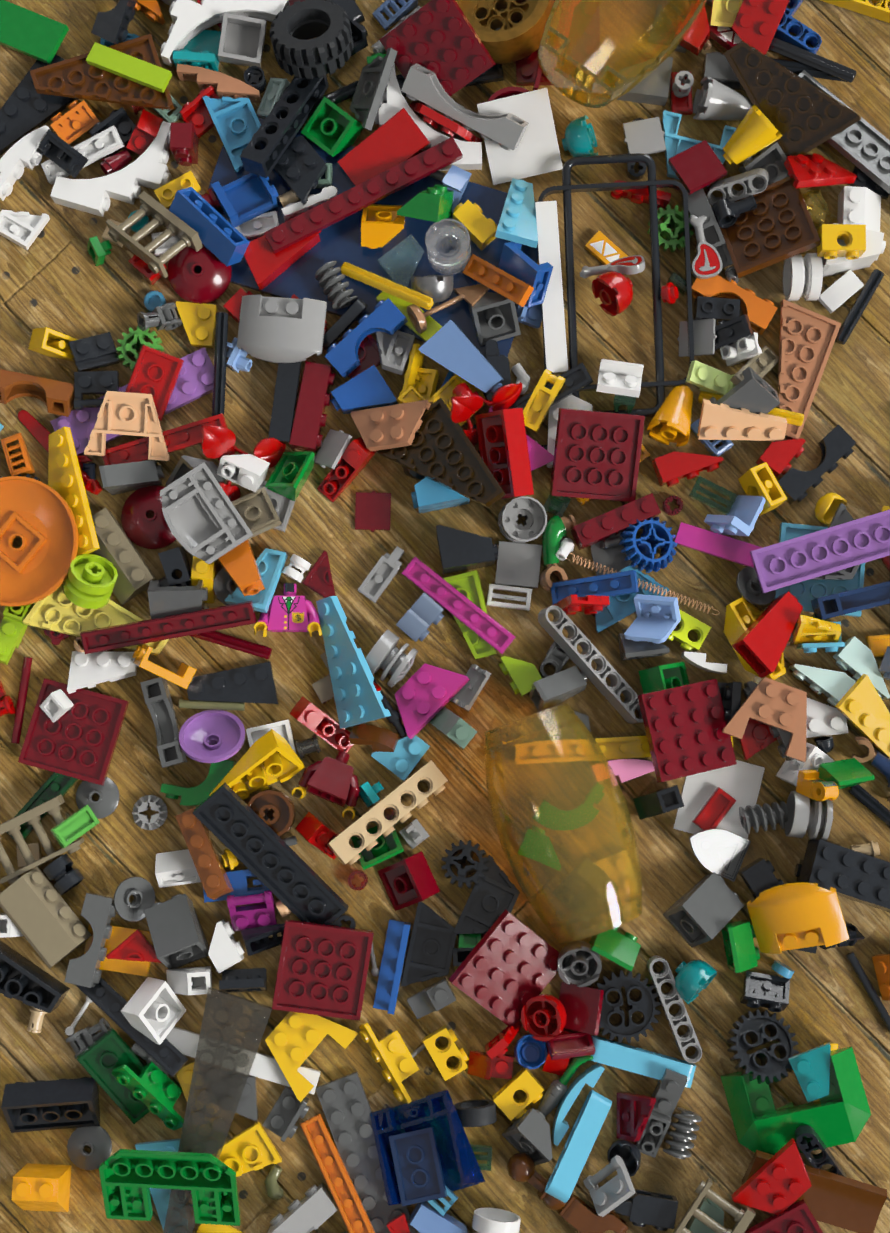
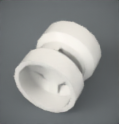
[282,554,311,583]

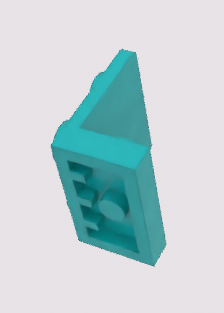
[173,30,221,72]

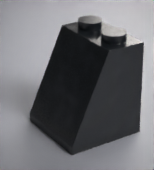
[436,525,499,574]

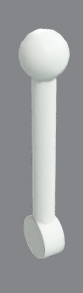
[65,996,93,1036]

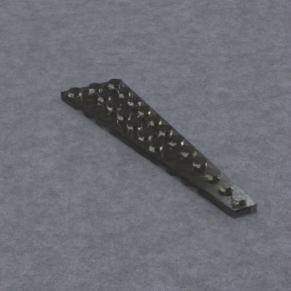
[163,987,272,1233]

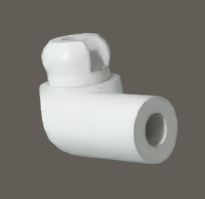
[511,363,530,395]
[556,538,575,561]

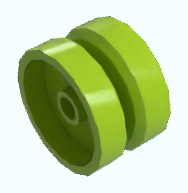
[63,554,118,609]

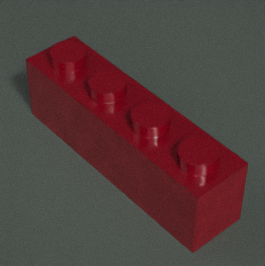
[289,361,335,453]
[570,493,661,550]

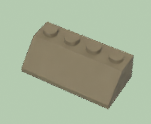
[89,507,157,605]
[0,867,91,969]

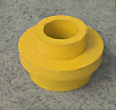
[221,849,238,871]

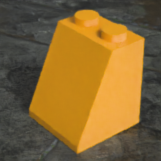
[11,1163,72,1212]

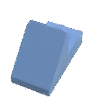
[442,165,472,213]

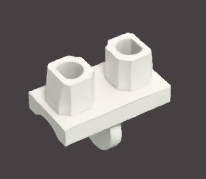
[720,332,762,366]

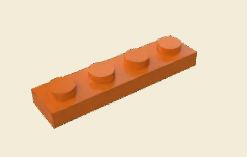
[462,254,534,307]

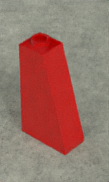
[244,231,322,290]
[732,591,803,678]

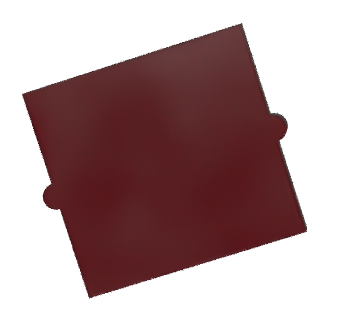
[532,48,547,91]
[355,491,391,532]

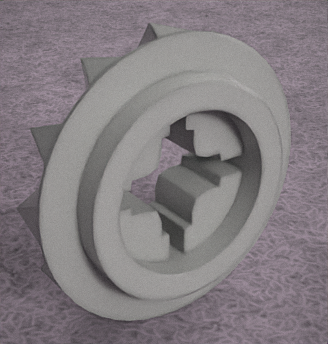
[132,795,168,830]

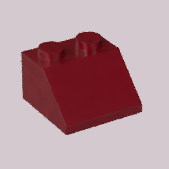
[377,851,440,911]

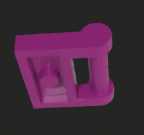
[227,890,277,931]

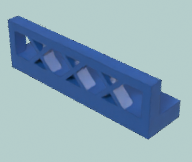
[373,919,411,1014]

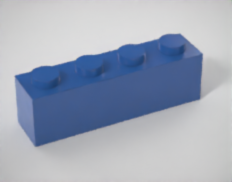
[169,187,250,266]

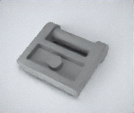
[584,1155,636,1217]

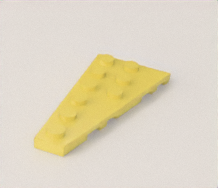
[23,581,169,656]

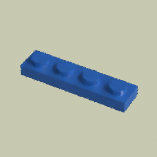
[551,570,639,605]

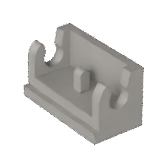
[450,664,491,712]

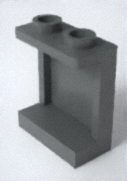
[709,367,780,414]
[148,580,209,619]

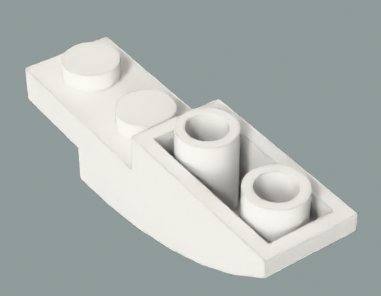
[0,125,50,201]

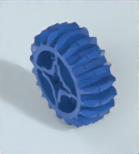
[619,516,678,573]

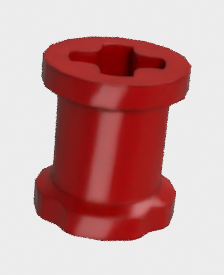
[0,695,16,716]

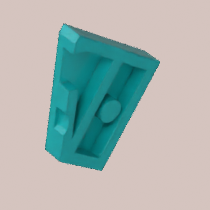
[789,1043,831,1103]

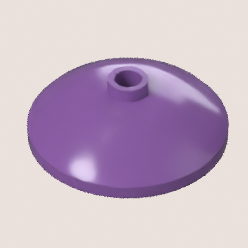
[179,710,245,763]

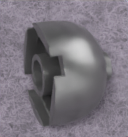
[410,275,453,307]
[557,941,602,987]

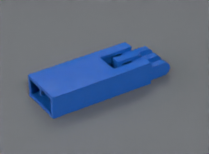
[203,869,269,903]

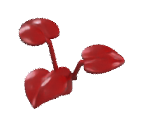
[450,382,522,446]
[201,425,286,502]

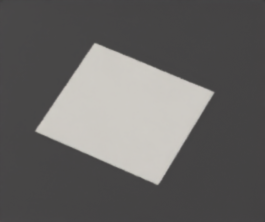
[477,88,563,185]
[673,760,765,839]

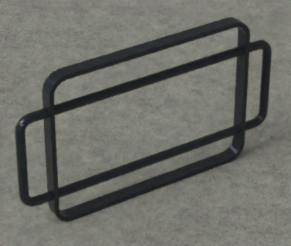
[538,153,694,417]

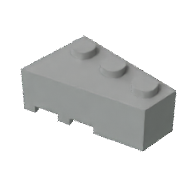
[268,1183,338,1233]

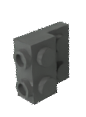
[738,142,789,185]

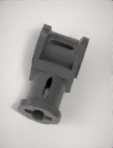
[137,303,183,331]
[65,1018,112,1059]

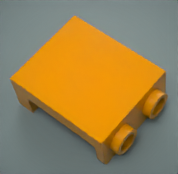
[132,644,197,689]

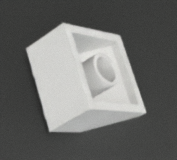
[837,186,881,232]
[121,977,186,1045]

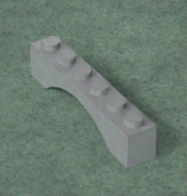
[401,63,529,150]

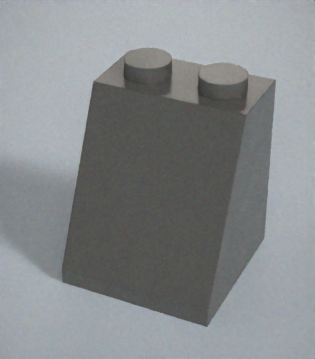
[663,872,744,947]
[144,894,210,969]

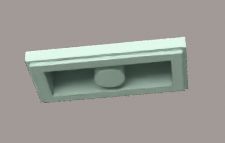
[256,78,290,119]

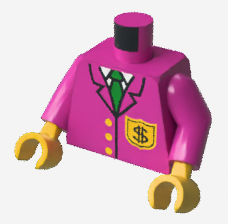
[254,583,322,637]

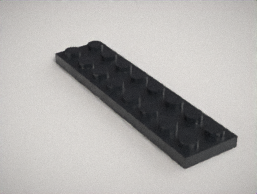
[192,783,349,925]

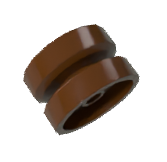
[247,790,296,837]

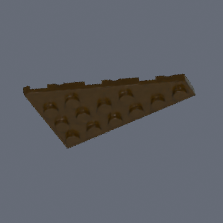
[724,41,862,157]
[376,398,506,508]

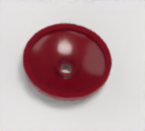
[167,243,232,304]
[121,485,177,549]

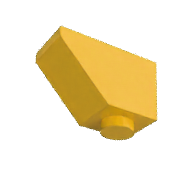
[28,327,78,361]
[191,556,218,603]

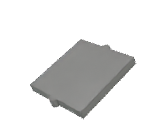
[623,117,666,155]
[677,318,717,357]
[314,429,352,469]

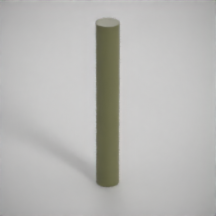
[179,699,245,711]

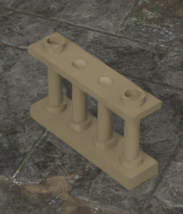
[106,191,203,278]
[0,794,85,884]
[673,1178,756,1233]

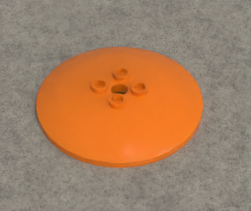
[0,476,79,607]

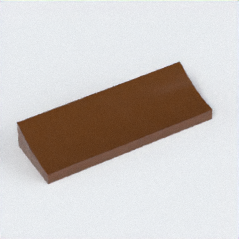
[742,1150,888,1233]

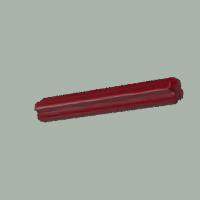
[190,631,272,659]

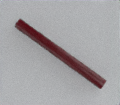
[11,657,33,744]

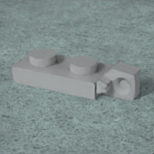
[357,546,405,603]

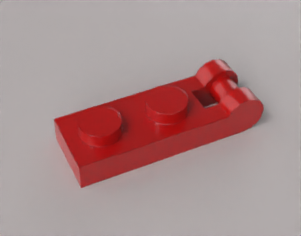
[610,180,672,209]

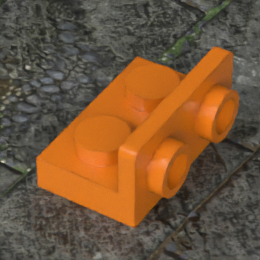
[49,100,100,144]

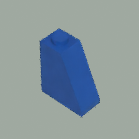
[330,365,398,414]

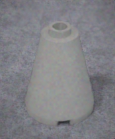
[693,76,753,121]

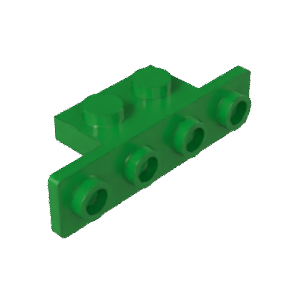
[112,1062,187,1130]

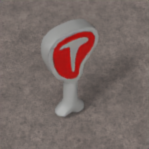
[689,215,723,279]
[580,255,645,279]

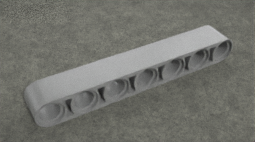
[538,605,643,724]

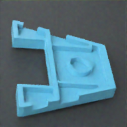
[662,110,737,187]

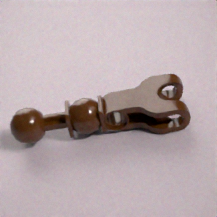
[507,1153,629,1233]

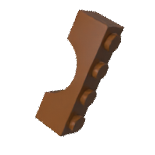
[0,369,75,417]
[175,807,234,900]

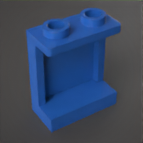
[211,173,279,227]
[498,242,553,308]

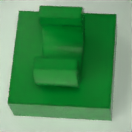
[87,236,112,266]

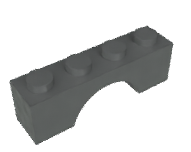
[140,677,188,768]
[64,893,116,988]

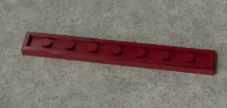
[80,601,257,654]

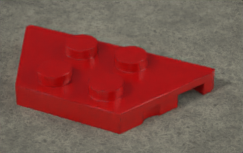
[732,0,789,55]
[410,101,482,142]
[784,153,857,188]
[552,594,610,615]
[731,1138,812,1215]

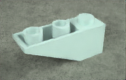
[833,636,890,700]
[789,664,856,707]

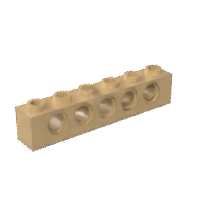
[327,760,448,866]

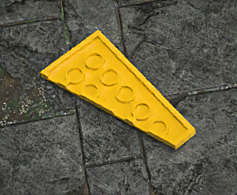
[48,427,100,557]

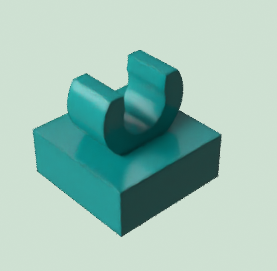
[359,781,384,808]

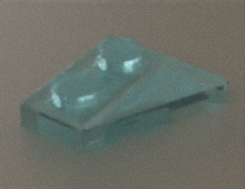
[377,234,424,287]

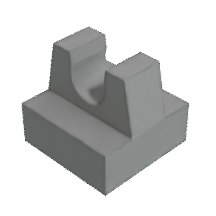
[399,818,430,849]

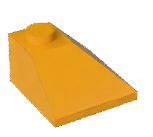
[361,204,405,249]

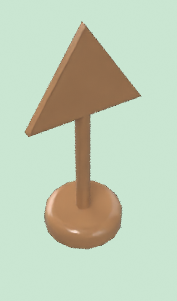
[407,284,490,334]

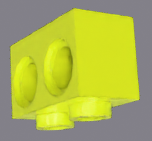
[667,609,712,652]

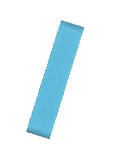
[591,1035,696,1088]
[545,1090,612,1203]

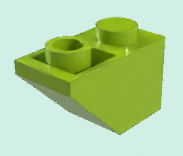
[499,656,542,697]

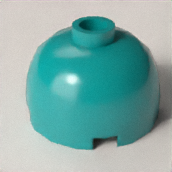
[562,115,598,157]
[675,959,717,1004]

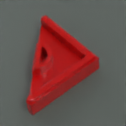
[106,929,162,963]

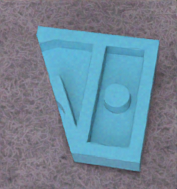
[371,736,430,781]

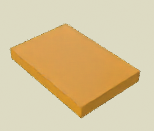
[84,923,154,977]

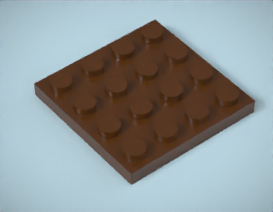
[720,177,821,278]

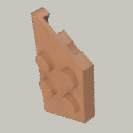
[351,400,430,451]

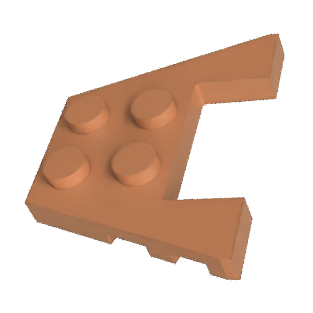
[722,677,807,762]

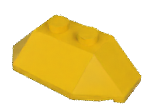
[724,597,786,680]

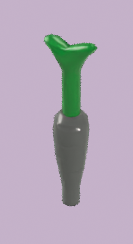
[537,1055,594,1117]

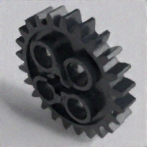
[596,969,661,1044]
[727,1009,799,1085]

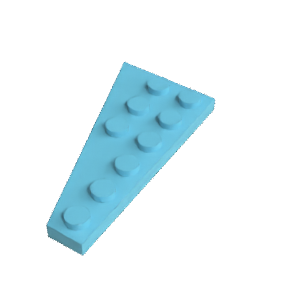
[316,596,391,729]

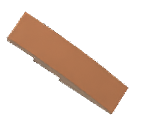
[177,64,261,103]

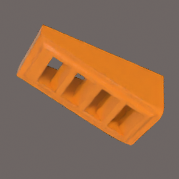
[1,432,35,477]

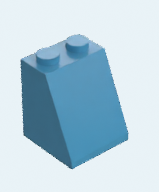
[411,477,470,514]

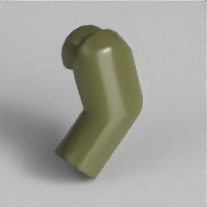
[264,1164,284,1200]

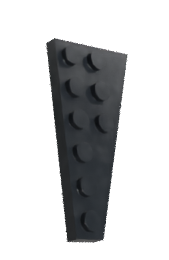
[0,54,78,155]

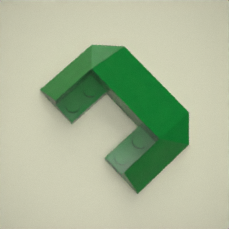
[721,1046,871,1155]
[99,1149,241,1226]

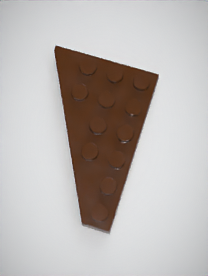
[30,34,175,110]

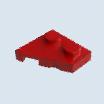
[485,1020,523,1059]

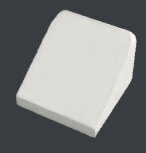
[39,689,74,723]

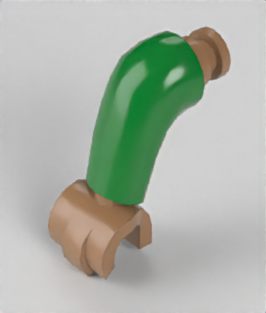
[539,514,577,591]

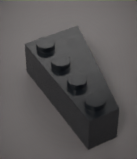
[0,941,70,1013]

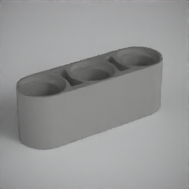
[707,168,769,205]

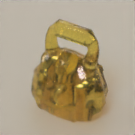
[802,190,838,230]

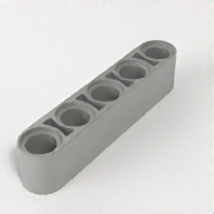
[647,955,702,1063]

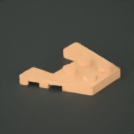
[84,391,169,461]

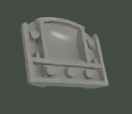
[237,295,327,363]
[160,462,253,564]

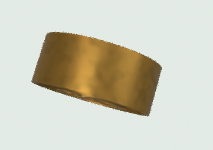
[455,0,556,64]

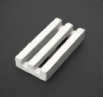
[487,584,532,611]

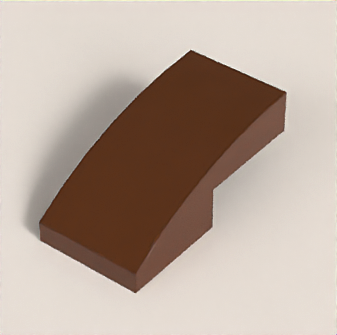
[349,724,399,752]

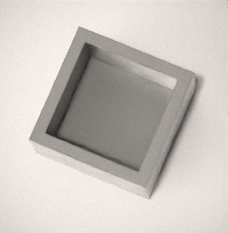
[218,12,267,68]

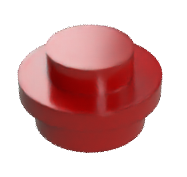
[661,282,679,304]

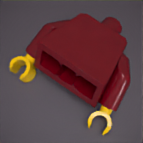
[291,751,360,820]

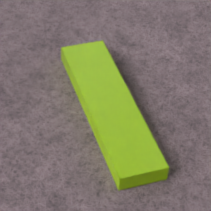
[86,42,172,93]

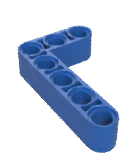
[774,0,822,54]

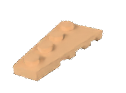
[697,399,788,441]

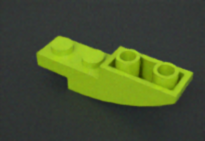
[0,603,35,665]

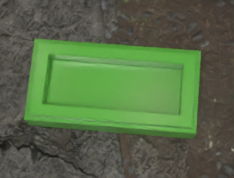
[50,804,100,848]

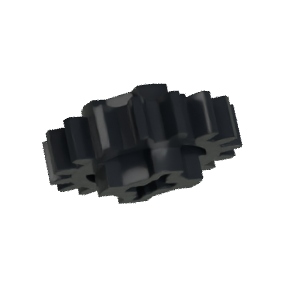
[441,840,489,889]

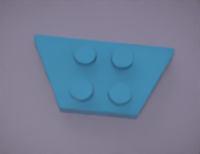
[202,96,261,172]
[595,565,670,633]

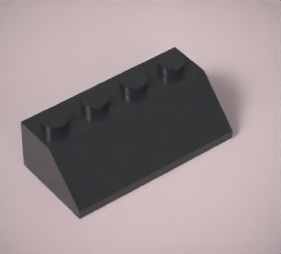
[1,1077,100,1133]

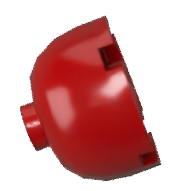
[592,271,633,316]
[521,994,567,1042]

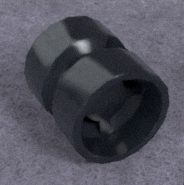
[43,853,85,895]

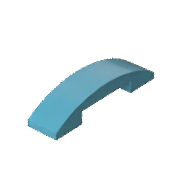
[552,1063,605,1146]

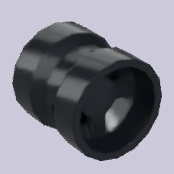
[244,66,267,94]

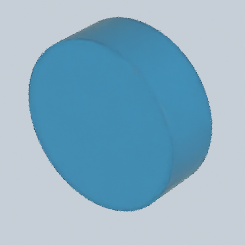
[144,291,166,312]
[771,960,795,979]

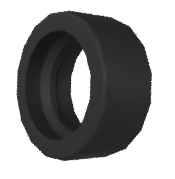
[454,1100,497,1127]

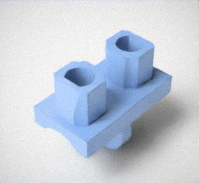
[226,337,253,373]

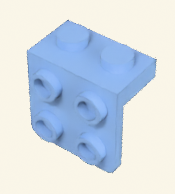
[704,495,766,536]
[624,594,681,644]

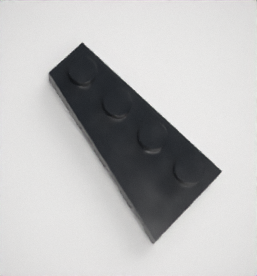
[187,662,279,704]

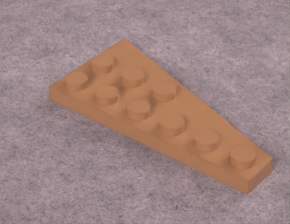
[777,299,841,440]

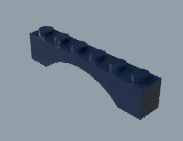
[811,581,890,620]

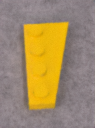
[835,674,890,759]

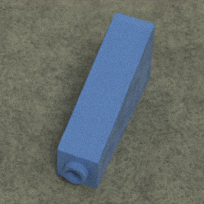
[419,320,504,394]

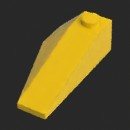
[209,729,305,800]

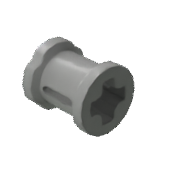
[672,71,694,98]

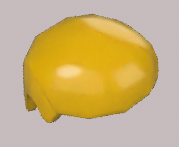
[814,492,847,526]

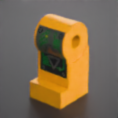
[796,770,839,802]

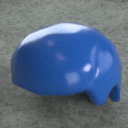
[514,1034,547,1070]

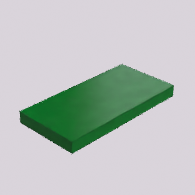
[0,0,69,65]

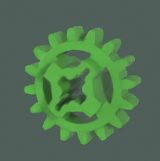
[647,205,694,252]
[116,325,164,372]

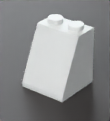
[821,223,886,277]

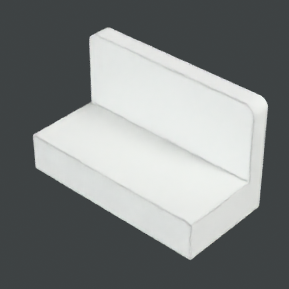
[155,849,201,888]

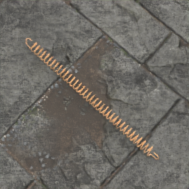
[566,553,720,615]

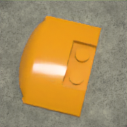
[747,882,849,954]

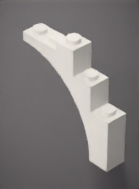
[160,0,290,67]
[375,64,482,171]
[50,121,171,217]

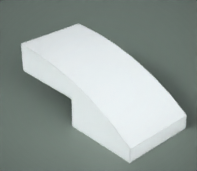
[818,270,864,314]
[681,651,727,674]

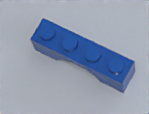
[325,298,408,378]

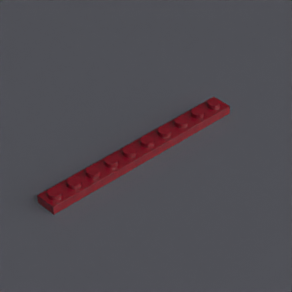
[264,137,463,254]

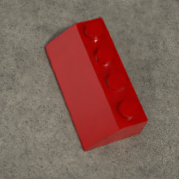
[475,408,534,500]

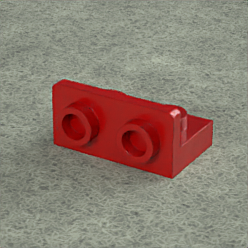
[180,86,220,138]

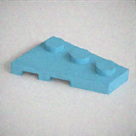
[224,548,288,613]

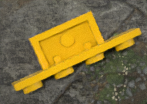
[399,343,440,404]
[359,1023,420,1104]

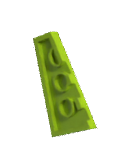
[443,570,497,659]

